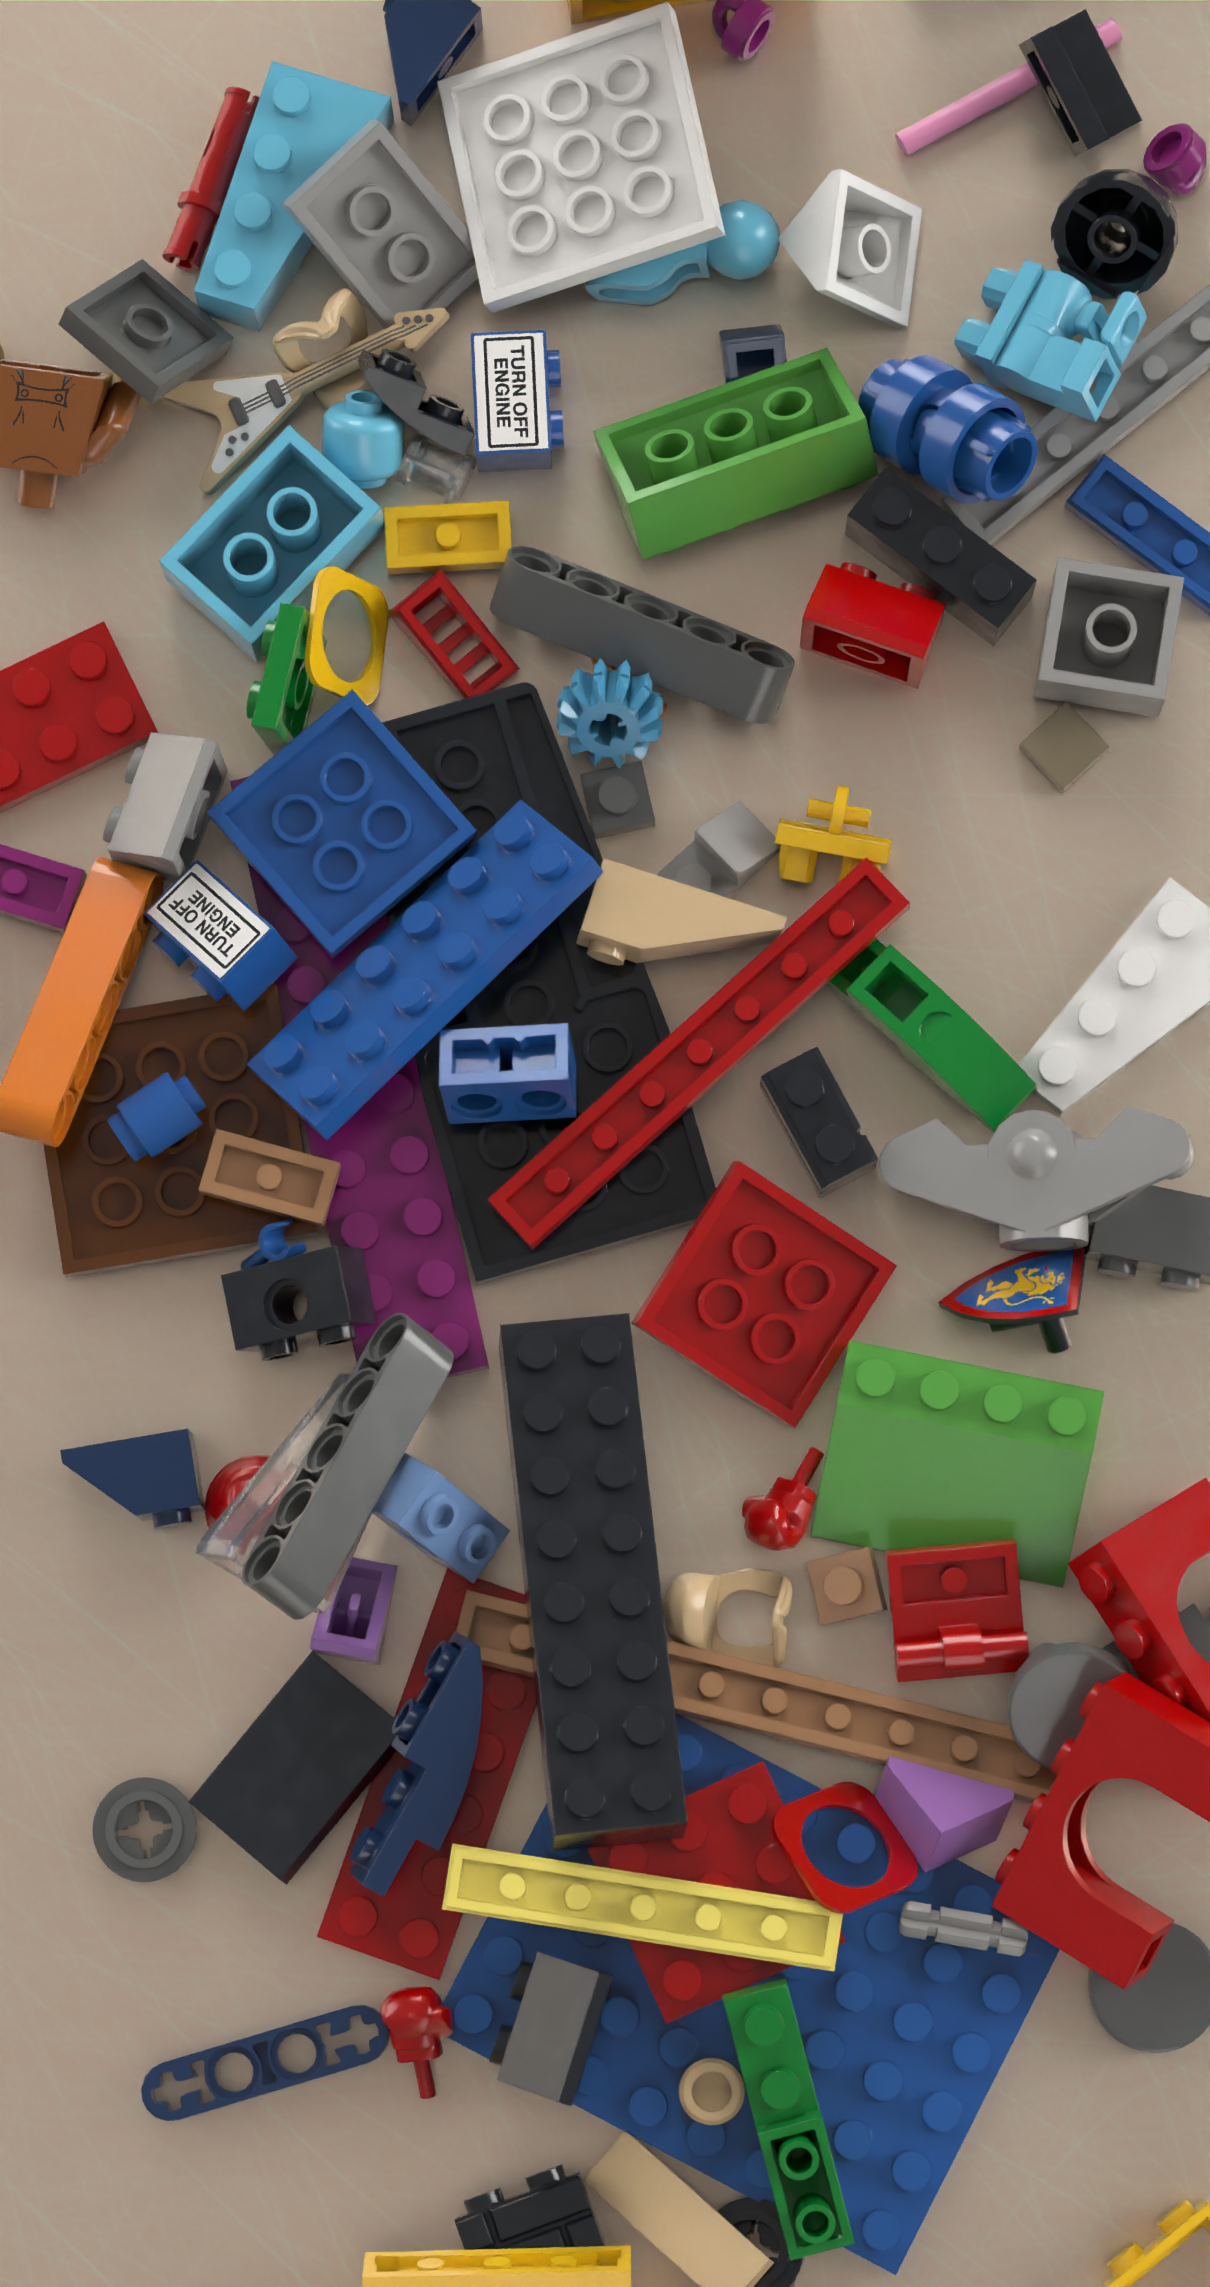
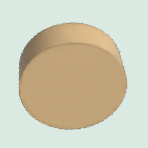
[679,2058,745,2125]

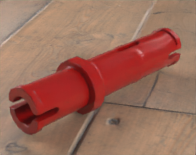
[162,86,259,272]

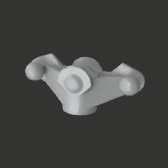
[879,1106,1195,1252]

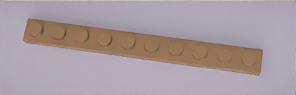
[456,1590,1057,1803]

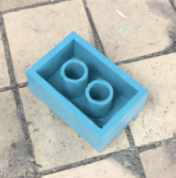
[159,425,385,662]

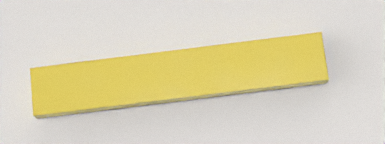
[442,1843,843,1972]

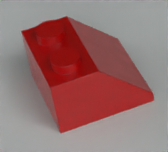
[800,562,946,689]

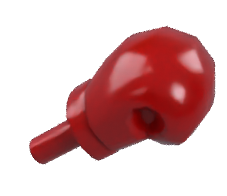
[742,1447,824,1551]
[380,1987,454,2099]

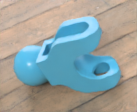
[585,199,780,305]

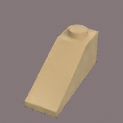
[576,858,787,965]

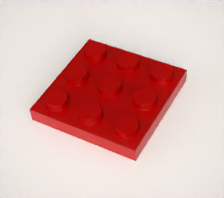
[631,1161,897,1428]
[587,1761,846,2024]

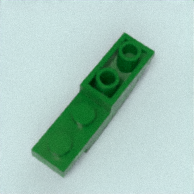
[827,939,1037,1133]
[722,1978,855,2260]

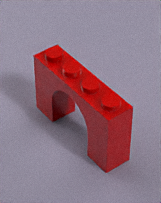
[1067,1478,1210,1722]
[991,1672,1210,1990]

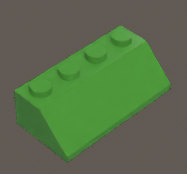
[593,348,879,560]

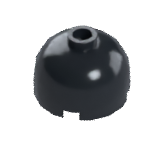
[1051,169,1178,299]

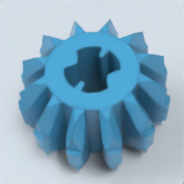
[556,658,663,770]

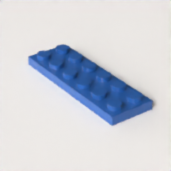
[247,800,603,1141]

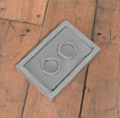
[281,119,478,329]

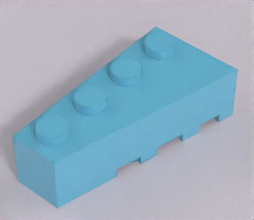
[194,61,395,332]

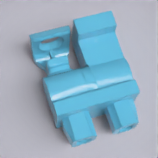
[954,259,1147,422]

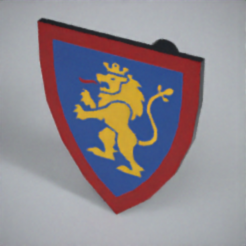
[938,1246,1088,1353]

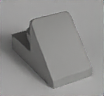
[657,800,781,898]

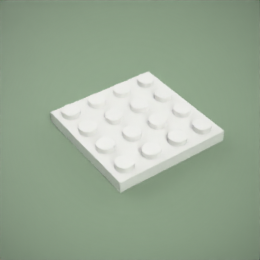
[437,1,725,313]

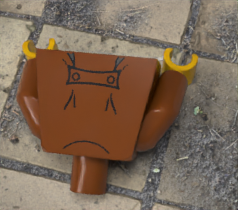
[0,344,141,509]

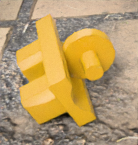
[774,785,892,883]

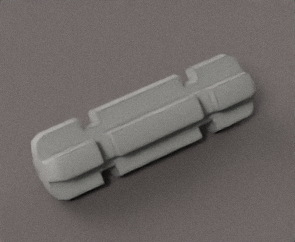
[899,1901,1029,1956]

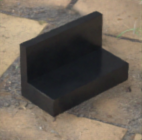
[1019,9,1142,156]

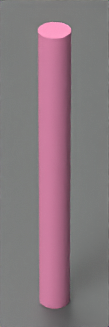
[895,18,1123,156]

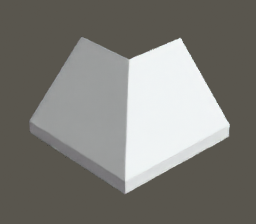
[779,169,922,329]

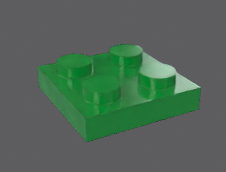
[246,603,327,755]

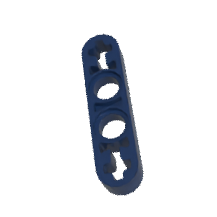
[141,2005,390,2121]

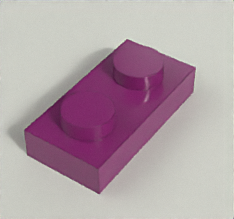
[0,844,87,933]

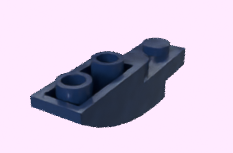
[349,1631,483,1897]

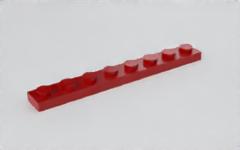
[487,857,910,1250]

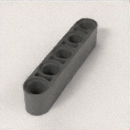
[489,546,795,724]
[241,1313,454,1620]

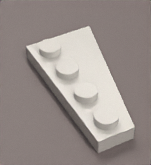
[1018,877,1210,1115]

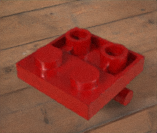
[885,1539,1029,1683]

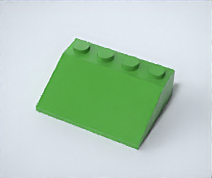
[810,1340,1104,1588]

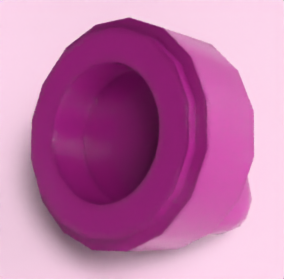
[712,0,775,62]
[1143,123,1206,195]

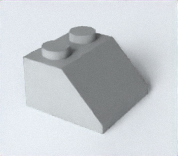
[103,732,228,883]

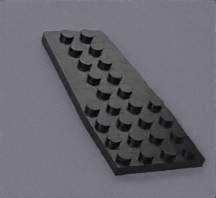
[382,682,716,1285]

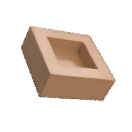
[806,1547,888,1625]

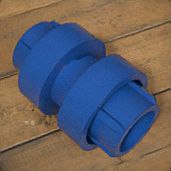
[858,355,1037,504]

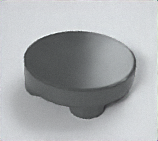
[1007,1642,1131,1769]
[1088,1923,1210,2053]

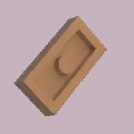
[198,1129,342,1228]

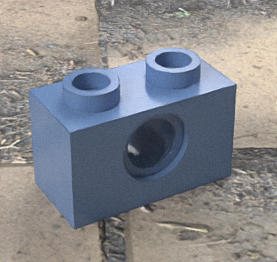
[372,1453,510,1584]

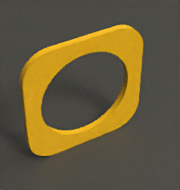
[305,566,388,705]

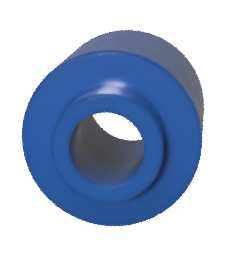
[107,1072,206,1162]

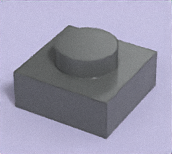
[580,761,655,839]

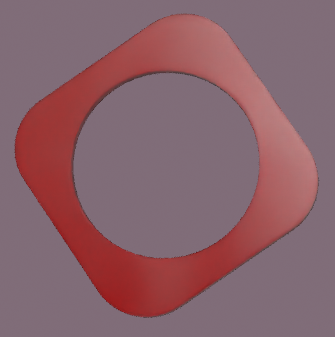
[771,1782,918,1914]

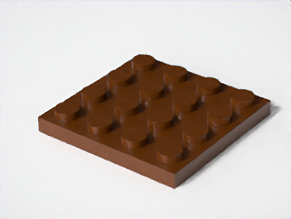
[43,983,318,1278]

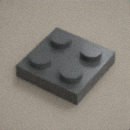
[58,259,234,404]

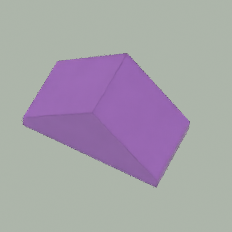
[310,1557,397,1665]
[874,1756,1015,1873]

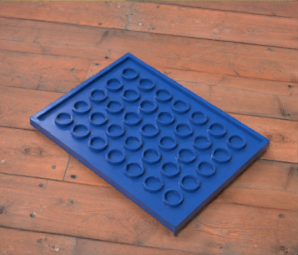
[443,1713,1060,2275]

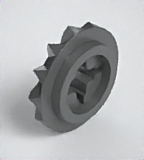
[92,1777,197,1882]

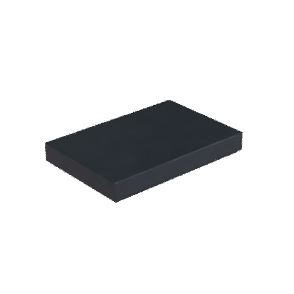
[189,1650,396,1885]

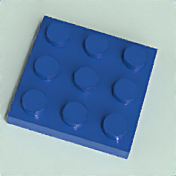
[207,689,478,959]

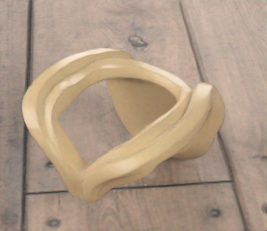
[273,288,374,410]
[663,1568,792,1667]

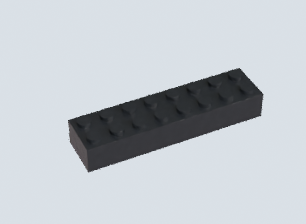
[498,1313,688,1851]

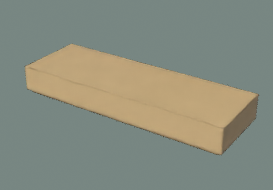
[583,2131,774,2287]

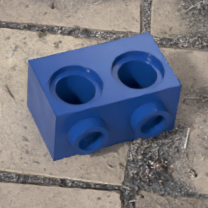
[439,1023,576,1124]

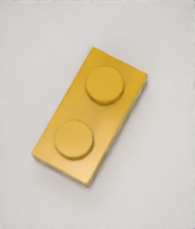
[384,500,512,575]

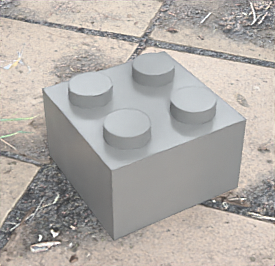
[1034,557,1184,717]

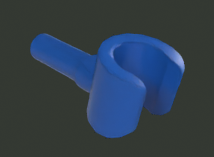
[241,1219,306,1270]

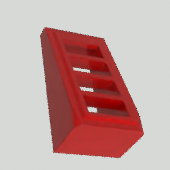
[387,570,520,699]

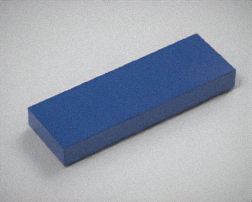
[1064,454,1210,616]

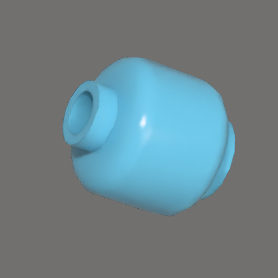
[322,390,404,489]

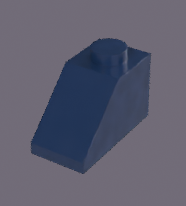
[383,0,483,126]
[60,1428,205,1529]

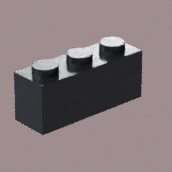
[845,467,1037,647]

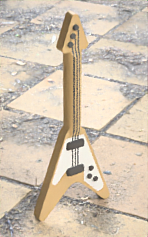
[162,308,450,495]

